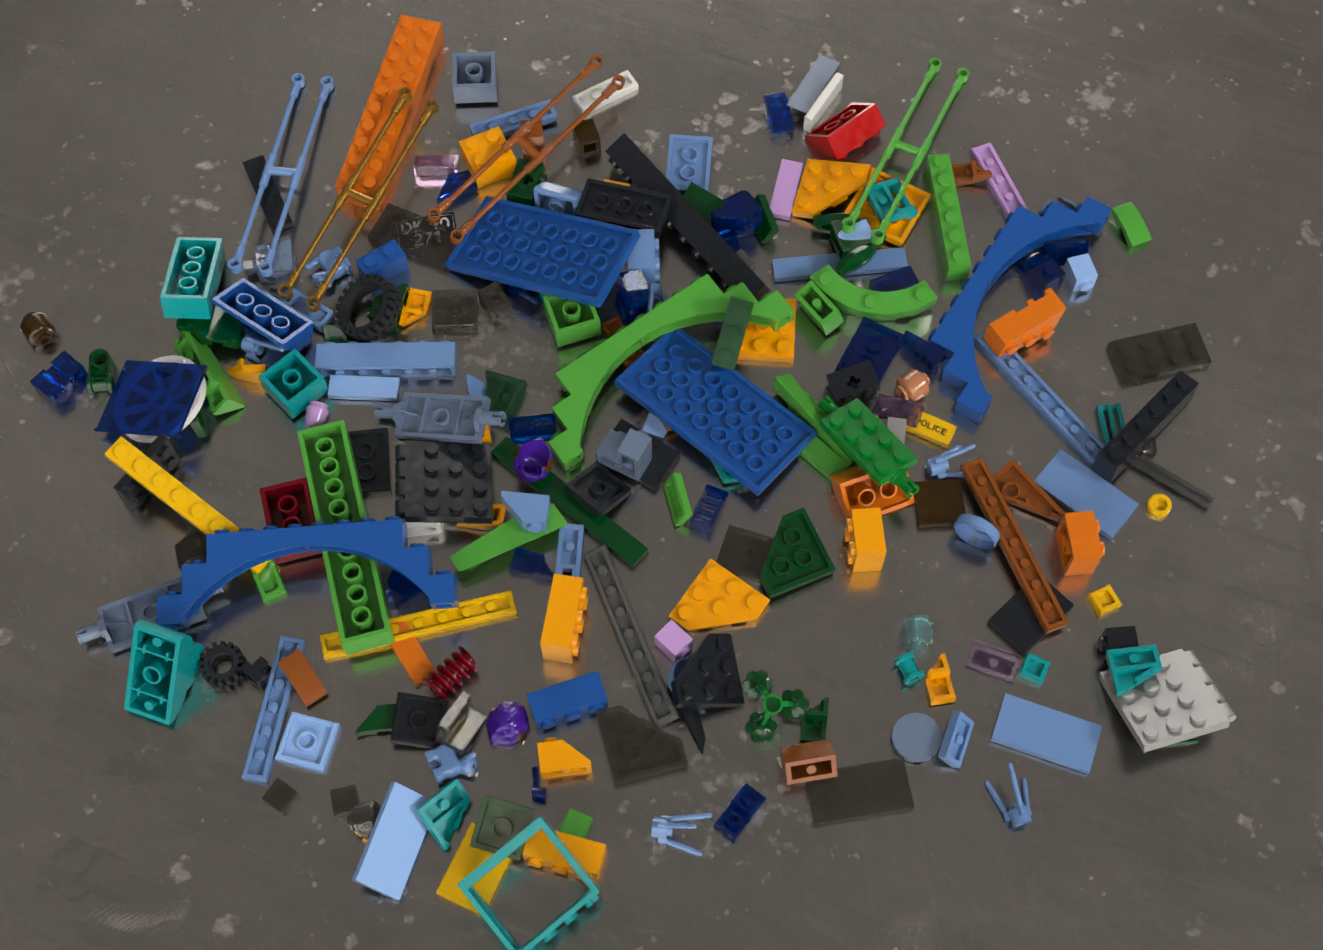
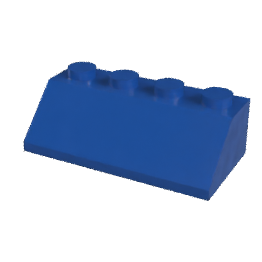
[212,278,314,352]

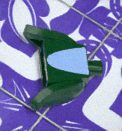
[813,213,886,277]

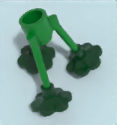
[742,670,809,741]

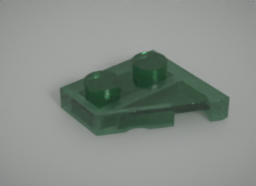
[485,370,528,424]

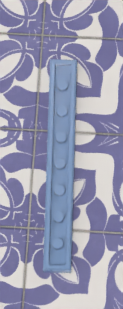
[974,328,1104,473]

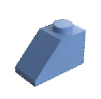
[501,491,551,533]

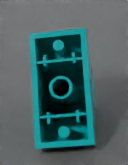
[124,619,204,725]

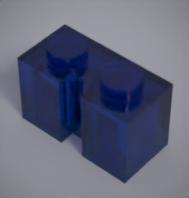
[615,269,649,324]
[30,350,88,408]

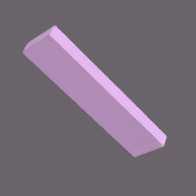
[970,142,1028,218]

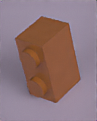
[779,739,838,785]

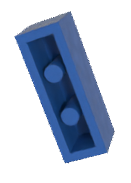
[526,671,608,729]

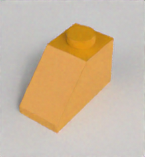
[537,738,592,779]

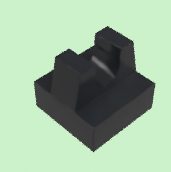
[240,656,271,690]

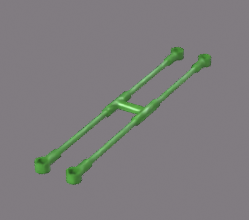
[841,58,969,245]

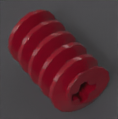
[422,646,478,700]

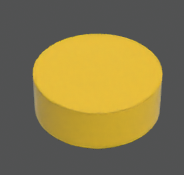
[1147,493,1172,518]

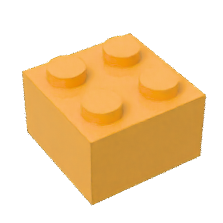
[459,126,517,189]
[843,507,887,573]

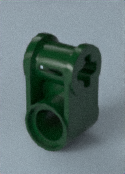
[87,348,116,395]

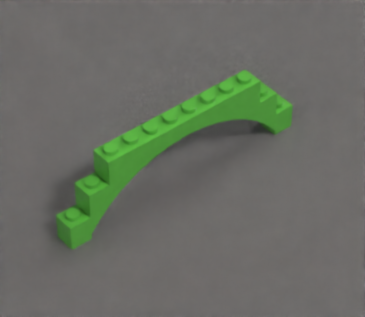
[548,274,794,471]

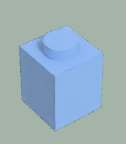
[1063,253,1098,292]

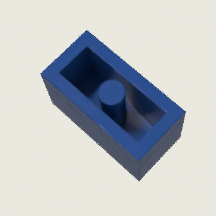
[355,239,409,280]

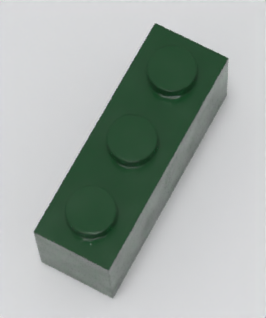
[711,296,754,371]

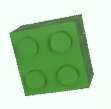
[543,295,601,347]

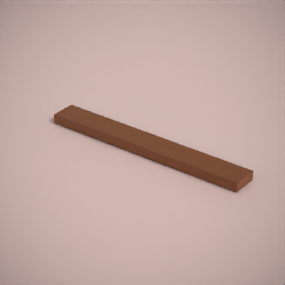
[960,457,1069,634]

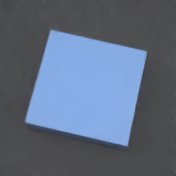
[275,711,340,773]

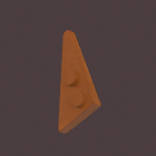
[993,459,1065,523]

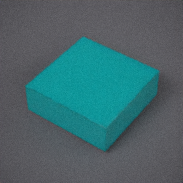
[1018,652,1051,686]

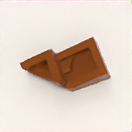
[951,159,992,187]

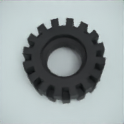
[198,641,246,690]

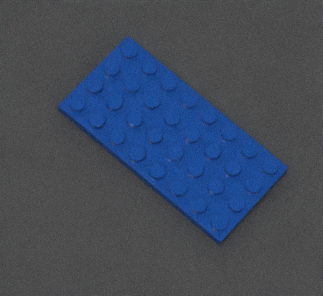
[445,196,640,308]
[615,328,818,496]

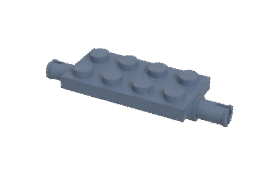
[374,392,506,444]
[75,577,224,654]

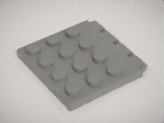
[1099,648,1236,752]

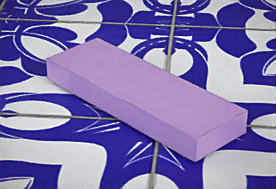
[770,159,803,221]

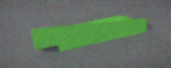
[773,374,854,468]
[449,503,567,572]

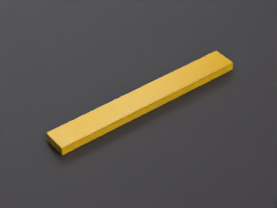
[319,590,517,660]

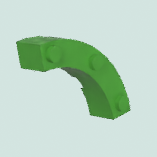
[809,264,938,321]

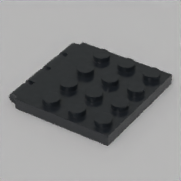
[395,441,493,524]

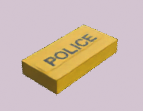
[906,408,957,449]

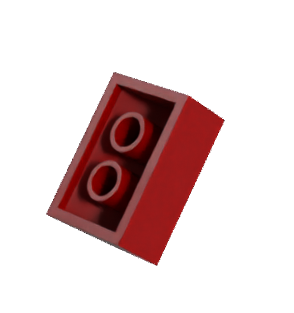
[805,102,886,161]

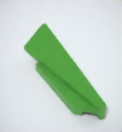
[173,331,246,415]

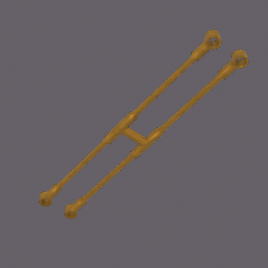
[278,87,439,312]

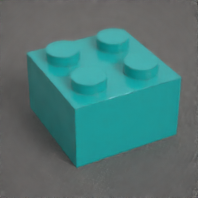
[258,349,328,419]

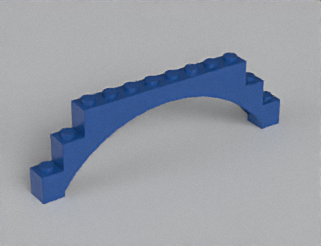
[928,197,1112,424]
[157,516,459,629]

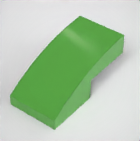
[1111,201,1152,248]

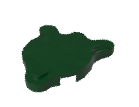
[176,304,243,349]

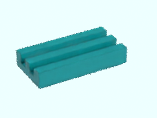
[1096,403,1125,446]

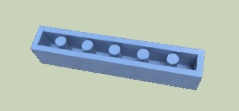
[315,340,457,379]

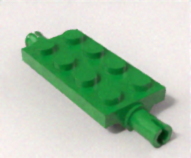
[818,396,920,498]

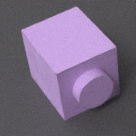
[654,619,693,663]

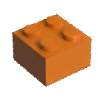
[1055,510,1105,576]

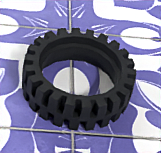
[335,273,402,343]

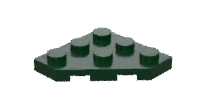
[759,507,836,599]

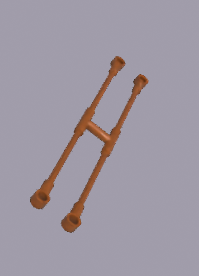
[427,54,625,245]

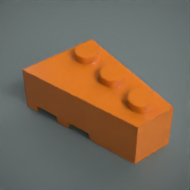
[983,287,1067,358]

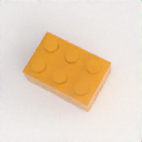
[540,574,589,664]

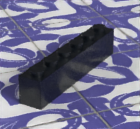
[1091,370,1199,483]

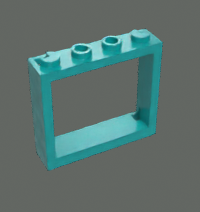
[457,815,601,950]

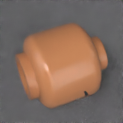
[895,369,930,403]

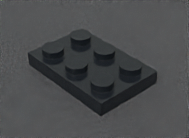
[113,433,179,512]

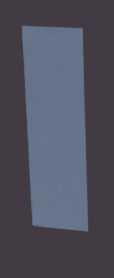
[787,55,841,113]

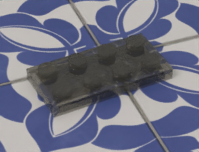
[1107,323,1212,385]

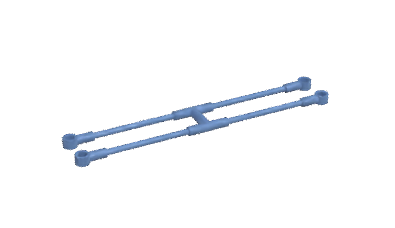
[227,73,335,277]

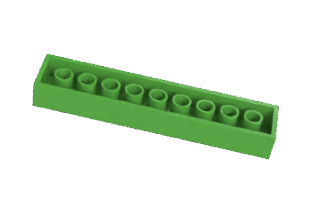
[297,419,395,655]

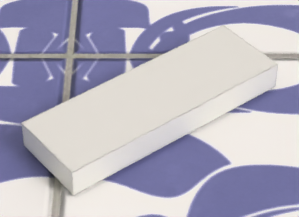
[572,70,638,113]
[803,72,844,132]

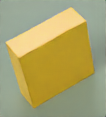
[1087,584,1122,617]

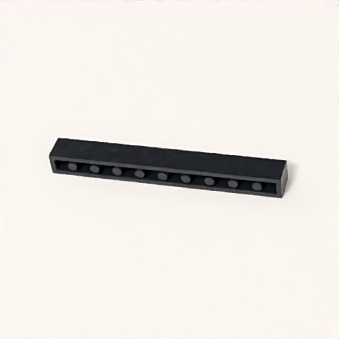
[605,133,771,302]

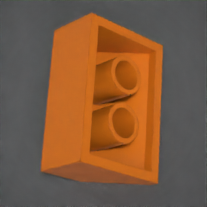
[830,465,915,519]

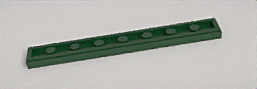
[491,436,649,569]

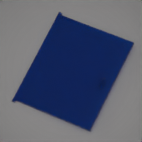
[94,360,208,438]

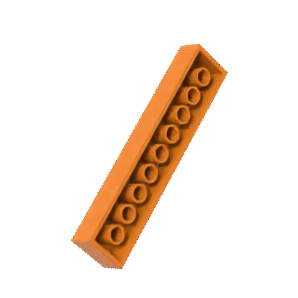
[335,15,444,210]

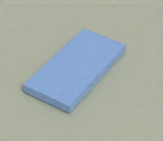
[352,782,429,900]

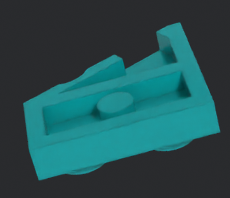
[1105,644,1162,697]
[415,779,471,850]

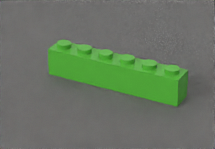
[924,153,971,282]

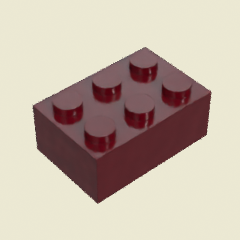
[259,477,322,564]

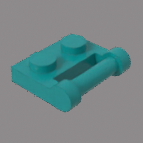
[863,178,918,222]

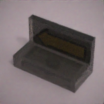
[435,691,487,754]

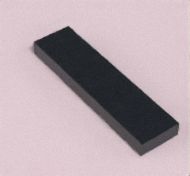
[242,155,294,234]

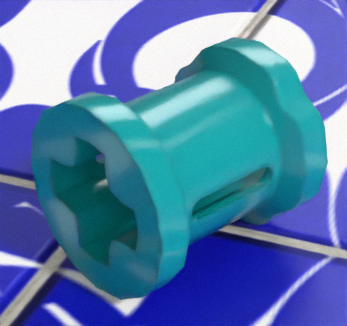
[894,652,925,685]

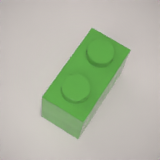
[794,280,844,336]

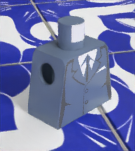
[243,237,298,285]

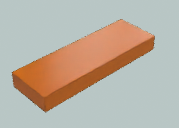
[390,615,437,688]

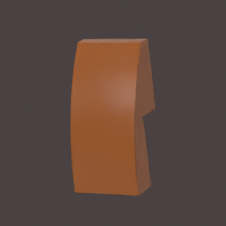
[278,649,328,707]

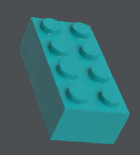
[160,237,226,319]

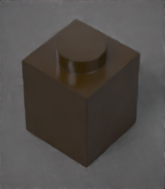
[572,118,601,157]

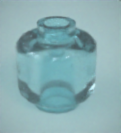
[902,614,935,651]

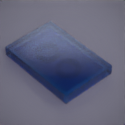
[834,317,905,384]

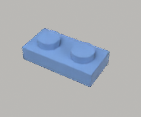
[938,711,975,768]

